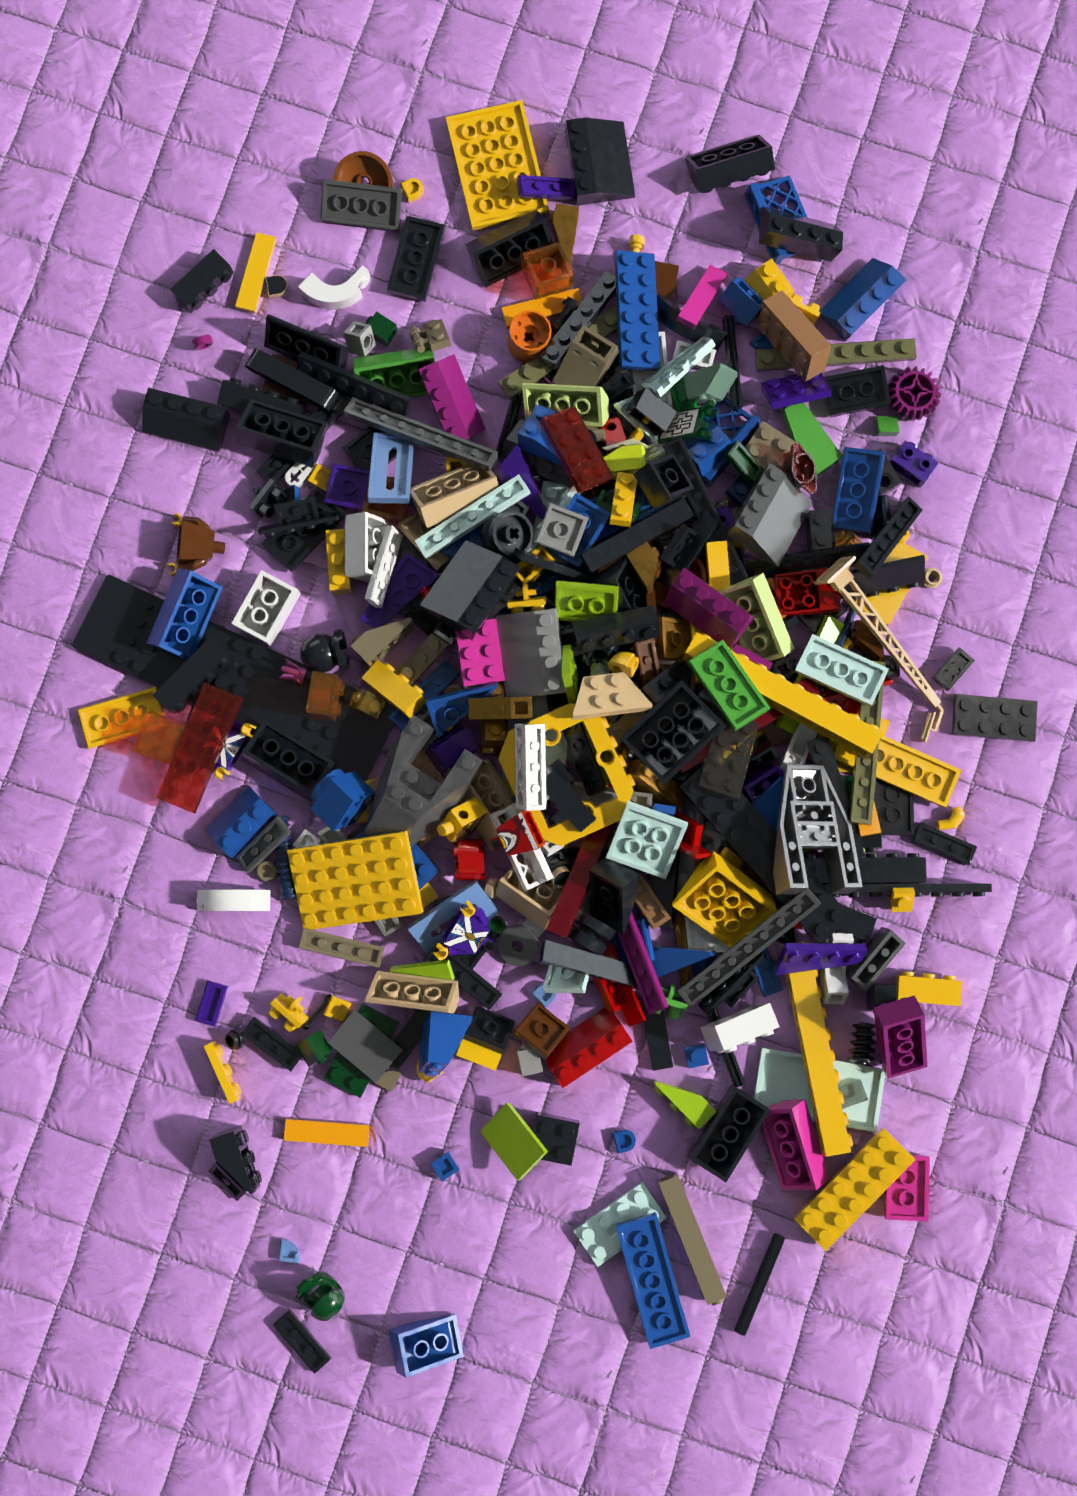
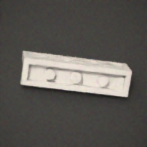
[515,723,546,811]
[489,803,554,892]

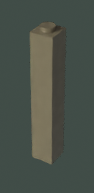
[657,1172,727,1305]

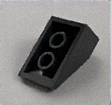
[589,857,638,934]

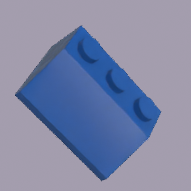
[205,786,278,858]

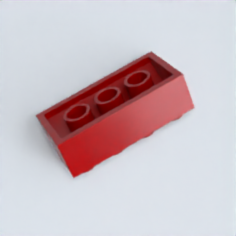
[545,1007,633,1088]

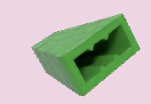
[781,403,843,484]

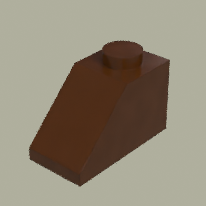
[849,620,884,662]

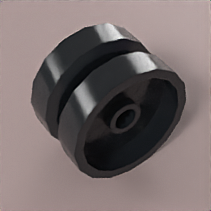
[480,511,534,559]
[568,909,616,956]

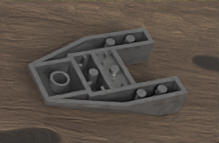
[364,715,486,847]
[773,764,863,895]

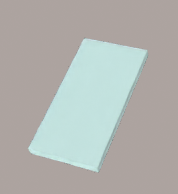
[753,1047,885,1132]

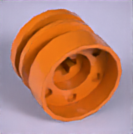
[507,310,552,363]

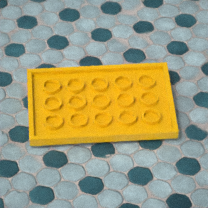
[446,100,549,231]
[287,830,424,930]

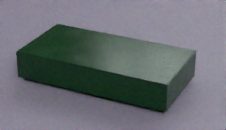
[724,440,763,485]

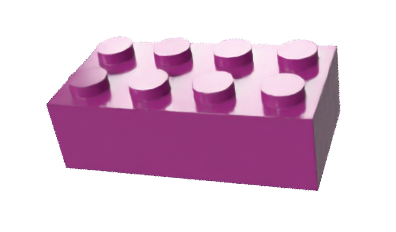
[874,995,928,1079]

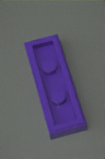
[516,175,576,201]

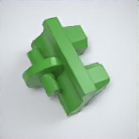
[655,983,688,1020]

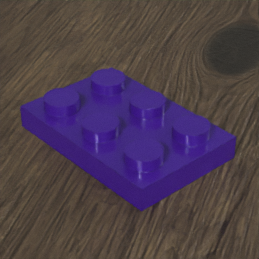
[761,373,831,410]

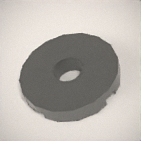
[497,925,539,966]

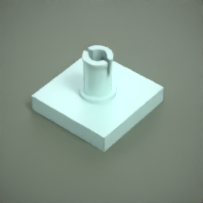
[543,964,589,993]

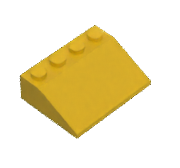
[672,851,777,947]

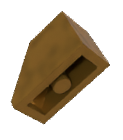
[626,542,660,594]

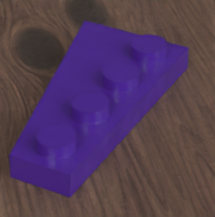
[360,552,440,629]
[773,943,867,975]

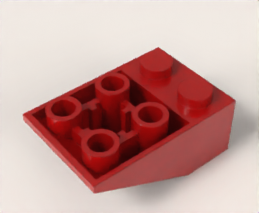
[775,568,841,616]

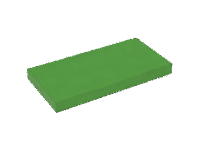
[687,640,770,732]

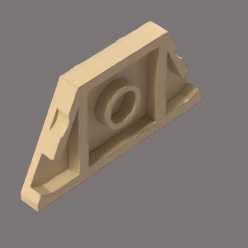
[572,672,653,720]

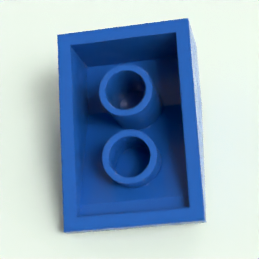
[518,404,592,470]
[683,417,732,476]
[544,493,611,569]
[388,1314,464,1378]

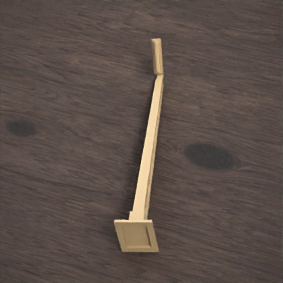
[814,556,944,743]

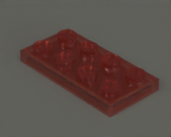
[540,406,614,494]

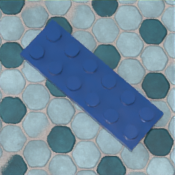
[614,250,660,371]
[615,1212,691,1349]

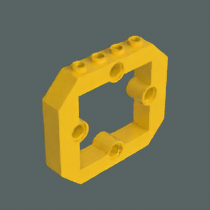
[498,702,636,846]

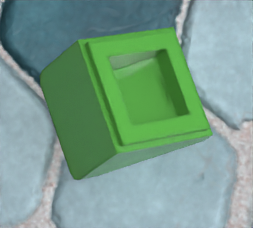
[876,416,899,437]

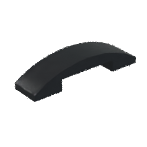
[657,294,727,351]

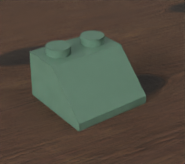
[684,363,738,406]

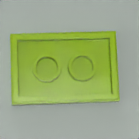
[555,581,619,622]
[480,1103,548,1181]

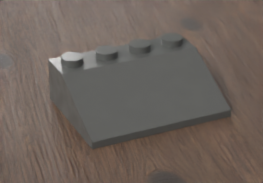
[726,463,812,568]

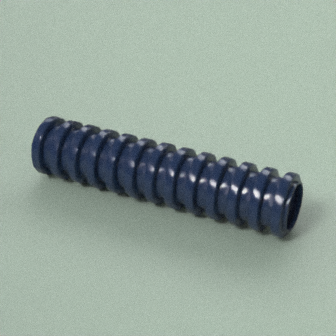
[271,816,297,900]

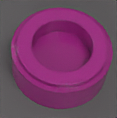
[192,335,213,350]

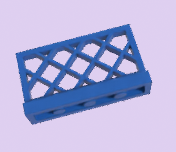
[744,176,808,264]
[699,397,761,487]

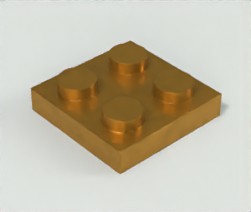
[657,617,691,662]

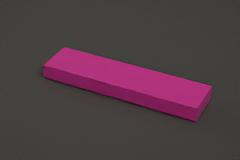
[677,265,728,329]

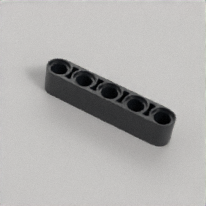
[244,348,339,412]

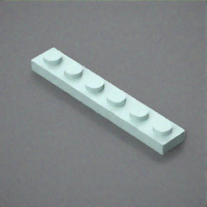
[415,475,531,559]

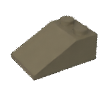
[351,617,416,667]

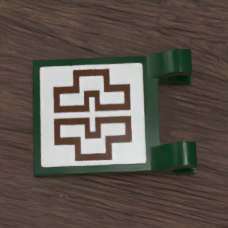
[657,400,718,444]

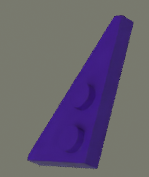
[494,445,547,520]

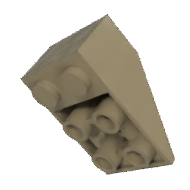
[552,325,619,387]

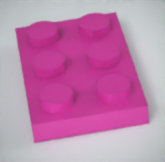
[455,619,505,687]
[884,1155,930,1221]

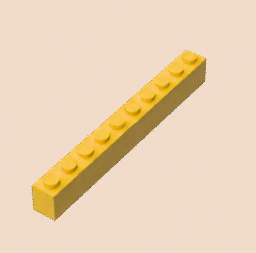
[682,632,883,759]
[780,941,853,1157]

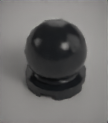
[300,629,350,673]

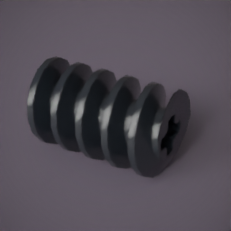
[847,1022,877,1067]

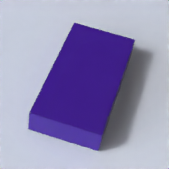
[195,980,229,1027]

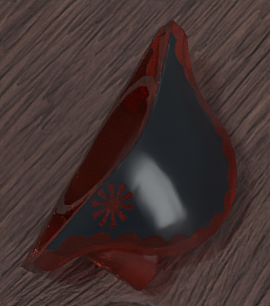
[783,442,817,494]

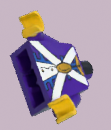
[197,721,256,782]
[433,901,496,960]

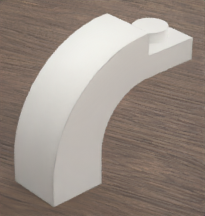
[298,265,370,310]
[780,723,818,771]
[196,890,270,911]
[820,932,854,1005]

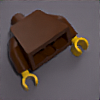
[167,513,225,576]

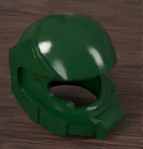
[296,1272,345,1321]

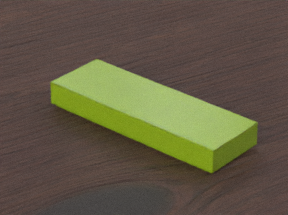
[390,960,455,980]

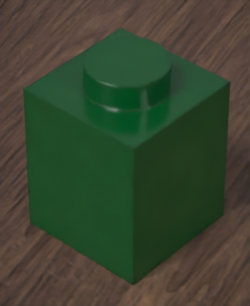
[365,311,398,347]
[295,1029,333,1067]

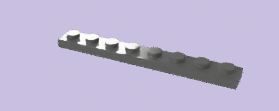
[344,397,498,471]
[677,888,821,1007]

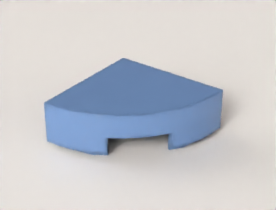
[278,1238,300,1263]

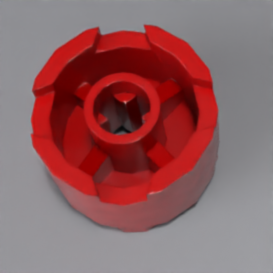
[454,838,485,881]

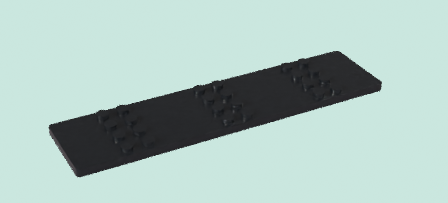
[72,575,397,781]

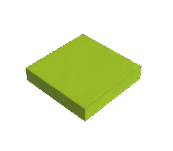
[561,645,578,704]

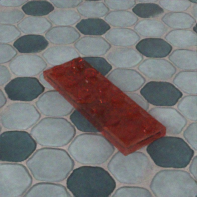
[156,682,244,814]

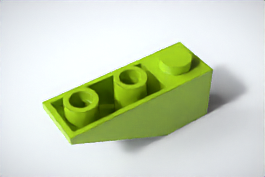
[653,1080,717,1129]

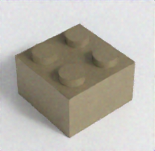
[745,421,797,469]

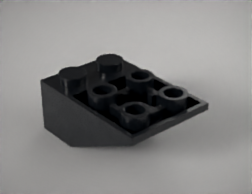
[209,1126,262,1194]

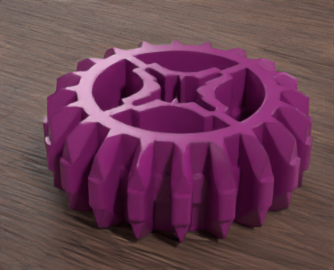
[888,366,941,421]

